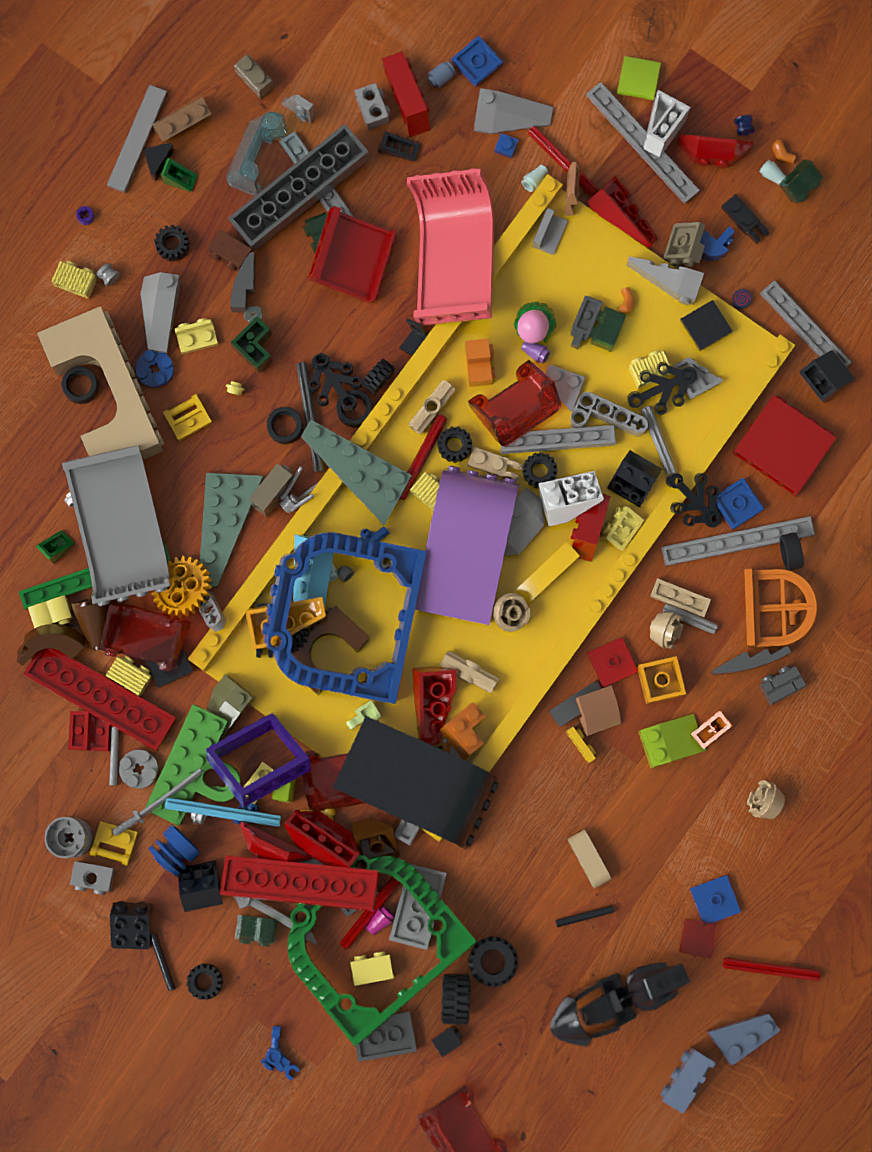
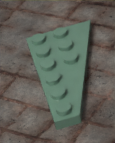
[301,419,411,526]
[200,473,264,588]

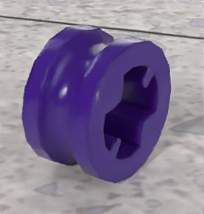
[76,206,94,225]

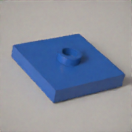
[451,36,503,88]
[716,477,764,530]
[690,875,741,926]

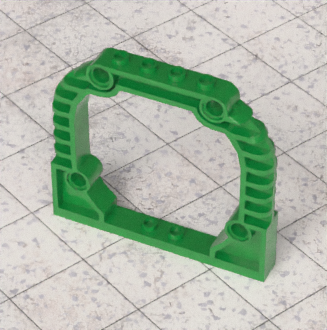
[287,855,477,1046]

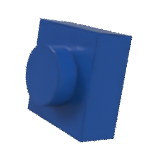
[494,133,518,159]

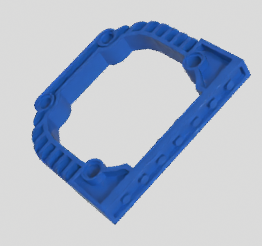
[262,532,427,704]

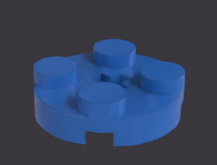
[136,350,174,388]

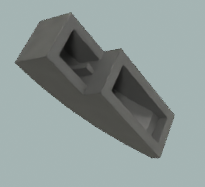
[230,252,255,312]
[549,681,602,728]

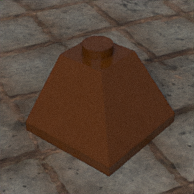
[351,818,400,866]

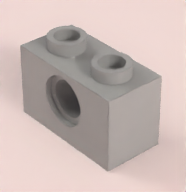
[70,861,116,895]

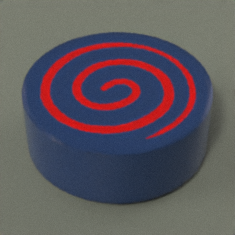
[732,289,752,309]

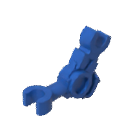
[261,1026,300,1080]

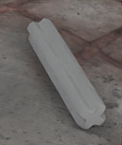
[662,603,718,634]

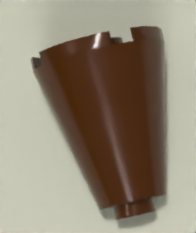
[72,599,110,650]

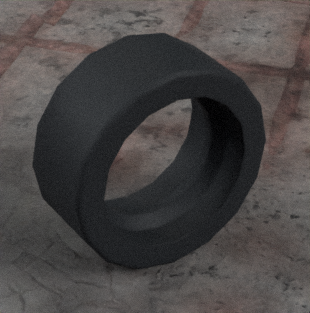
[61,366,99,404]
[336,390,372,428]
[267,407,303,444]
[779,532,804,571]

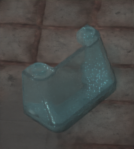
[226,111,287,196]

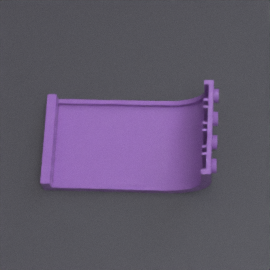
[415,466,519,625]

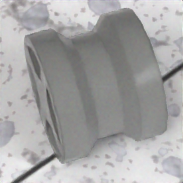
[96,263,120,287]

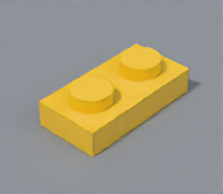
[566,727,596,764]

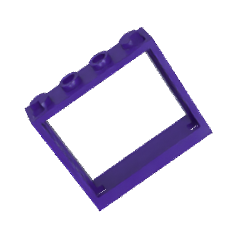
[205,713,311,807]

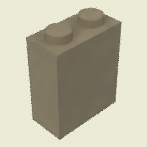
[249,463,293,517]

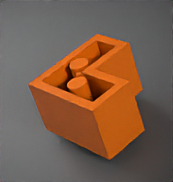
[465,338,496,387]
[440,702,486,760]

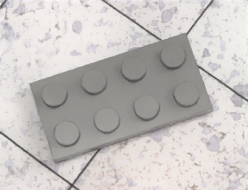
[389,863,447,950]

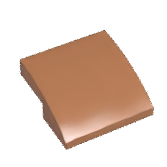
[565,162,580,216]
[575,685,621,736]

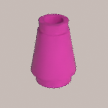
[366,906,395,935]

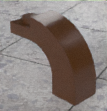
[17,624,85,666]

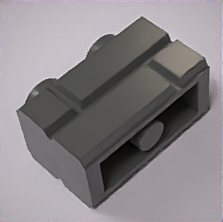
[759,665,806,705]

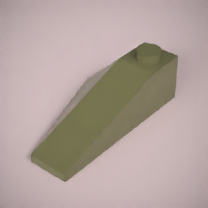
[206,674,256,742]

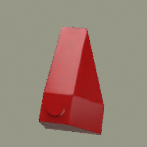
[587,176,657,248]
[412,667,457,746]

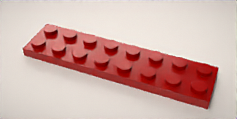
[23,648,176,752]
[220,855,380,911]

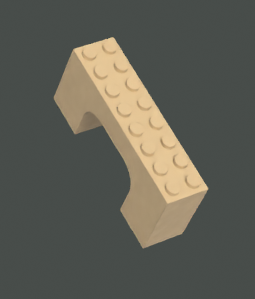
[37,306,165,460]

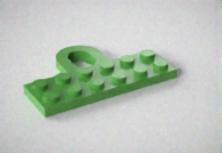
[145,704,241,826]

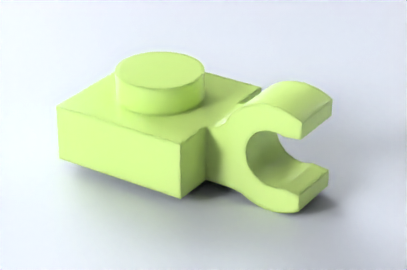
[346,700,382,730]

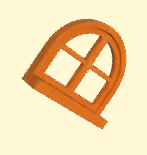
[744,569,817,648]

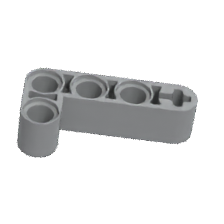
[570,392,648,437]

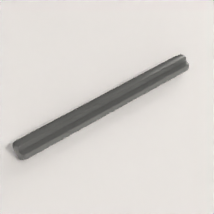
[296,362,324,472]

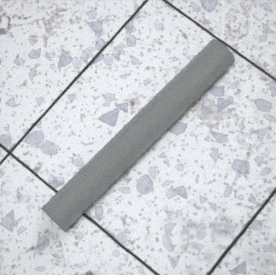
[109,727,119,785]

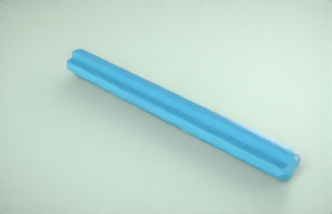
[165,797,281,827]

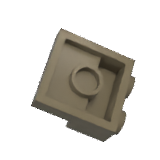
[663,222,705,268]

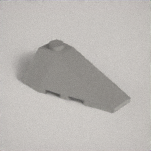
[474,88,553,134]
[627,257,704,305]
[141,272,181,353]

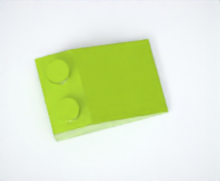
[638,714,706,769]

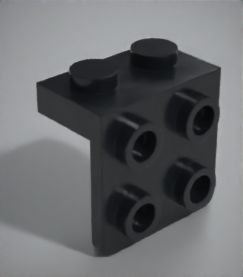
[110,901,152,949]

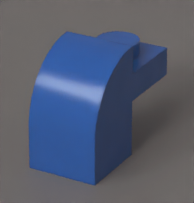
[700,227,735,261]

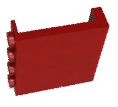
[307,206,396,303]
[732,395,836,496]

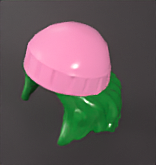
[513,302,557,344]

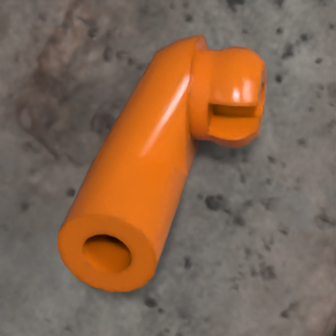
[773,140,796,164]
[618,287,635,315]
[786,599,805,626]

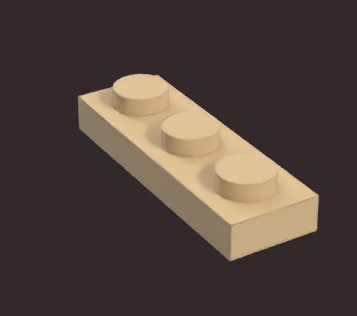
[650,578,711,618]

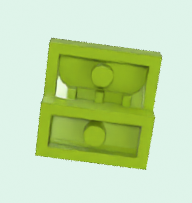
[617,56,661,100]

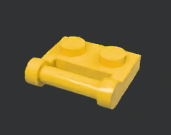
[163,394,212,441]
[90,821,138,866]

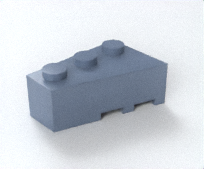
[706,1013,780,1066]
[660,1048,716,1113]

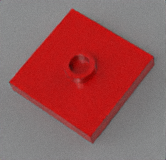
[587,637,638,688]

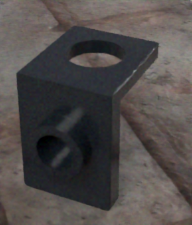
[399,318,428,356]

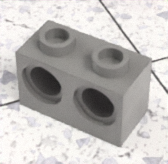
[355,83,391,130]

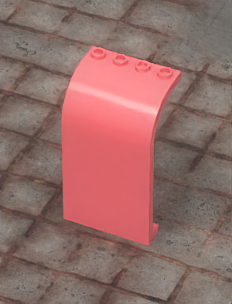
[407,168,494,325]

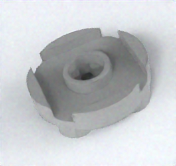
[119,750,159,789]

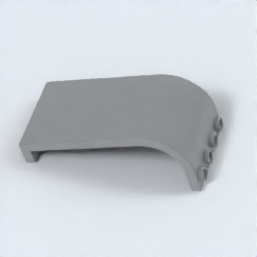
[62,445,171,606]

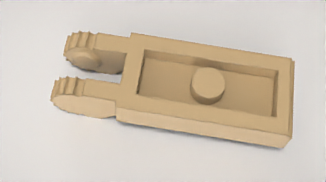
[467,447,523,481]

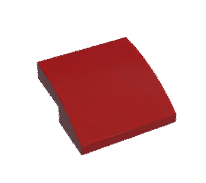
[68,711,111,751]

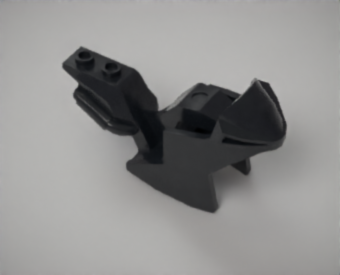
[550,962,690,1046]

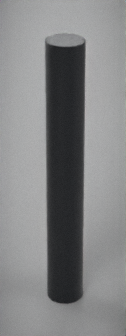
[555,905,614,928]
[150,933,176,992]

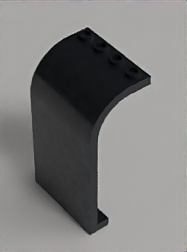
[333,716,499,850]

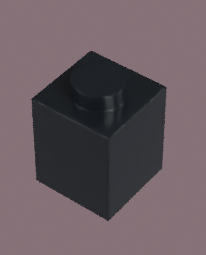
[431,1026,463,1057]

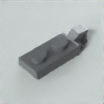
[570,295,603,349]

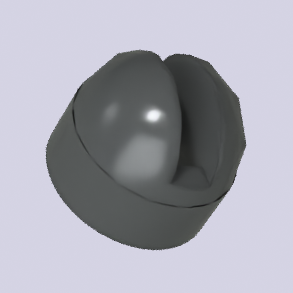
[338,566,355,582]

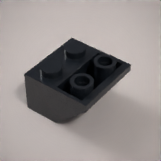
[799,350,856,403]
[607,450,663,508]
[178,861,223,912]

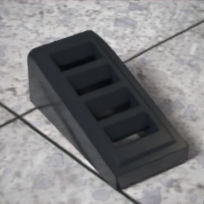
[378,131,420,162]

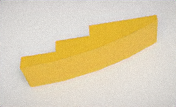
[513,542,580,605]

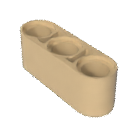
[567,830,612,889]

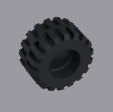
[469,936,518,987]
[441,974,471,1025]

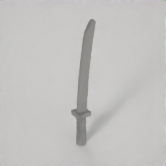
[112,768,203,836]
[234,897,317,944]

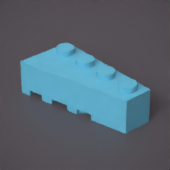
[293,534,334,619]

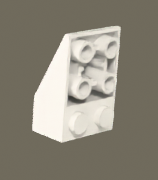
[539,471,604,526]

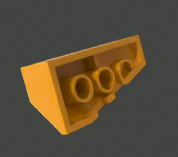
[245,597,326,649]

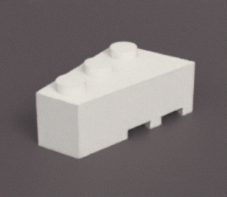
[643,90,690,157]

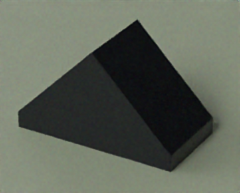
[144,143,175,181]

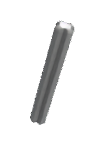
[641,406,678,476]

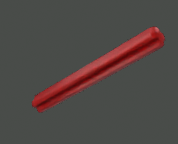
[528,126,598,196]
[399,414,447,500]
[340,876,401,950]
[723,958,820,981]

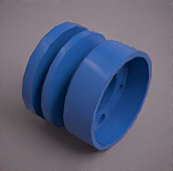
[148,824,201,877]

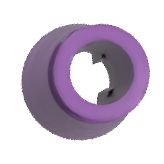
[521,341,550,364]

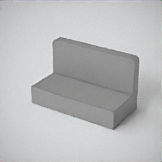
[533,208,567,255]

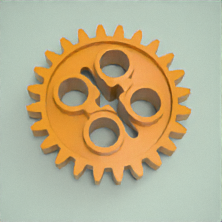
[151,556,212,618]

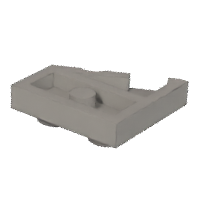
[282,94,315,123]
[673,357,723,400]
[543,364,585,412]

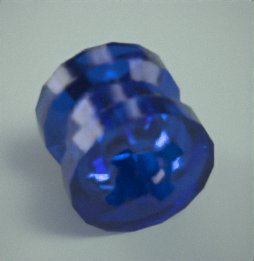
[734,115,755,136]

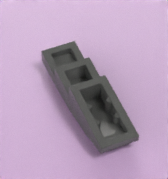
[711,646,791,675]

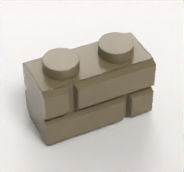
[234,54,274,99]

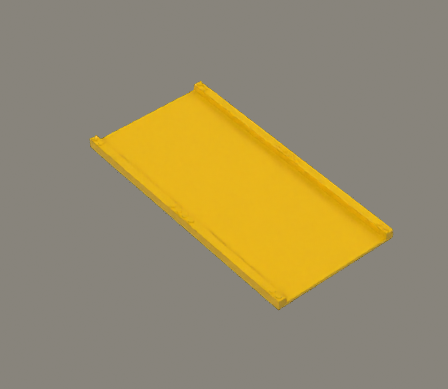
[188,174,795,842]

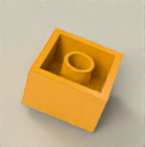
[637,656,686,705]

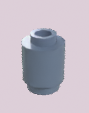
[427,61,456,88]

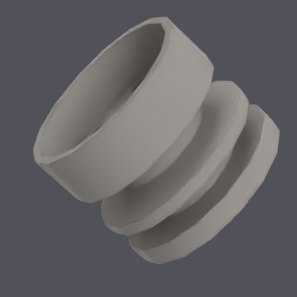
[44,817,93,858]

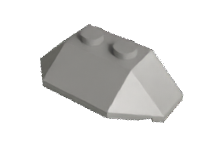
[504,488,544,556]

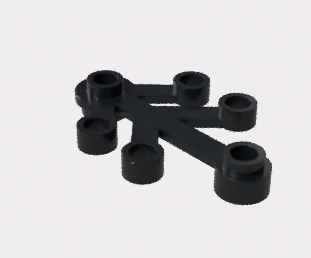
[308,353,362,412]
[627,362,697,415]
[666,473,721,528]

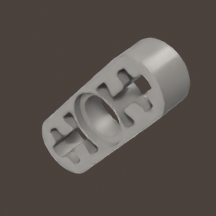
[198,590,226,632]

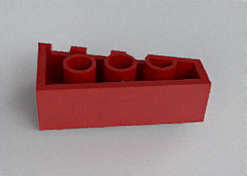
[381,51,430,138]

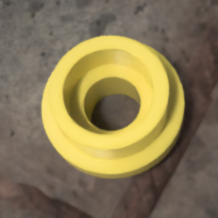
[226,381,245,395]

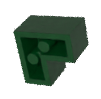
[230,316,272,373]

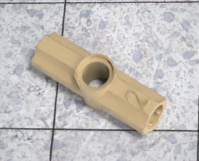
[408,380,456,435]
[440,651,499,693]

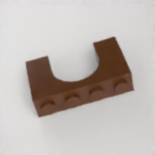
[291,606,370,695]

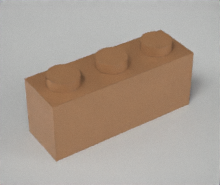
[152,97,211,142]

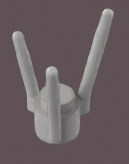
[280,466,318,514]

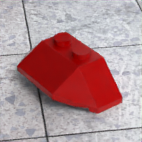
[677,134,754,168]
[284,810,360,868]
[240,821,312,863]

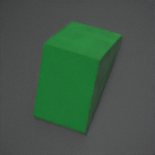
[161,158,197,192]
[36,530,75,564]

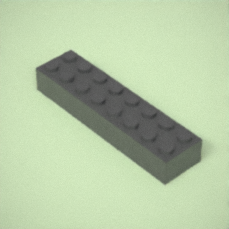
[228,124,371,252]

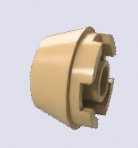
[492,593,530,632]
[650,612,683,650]
[747,780,785,819]

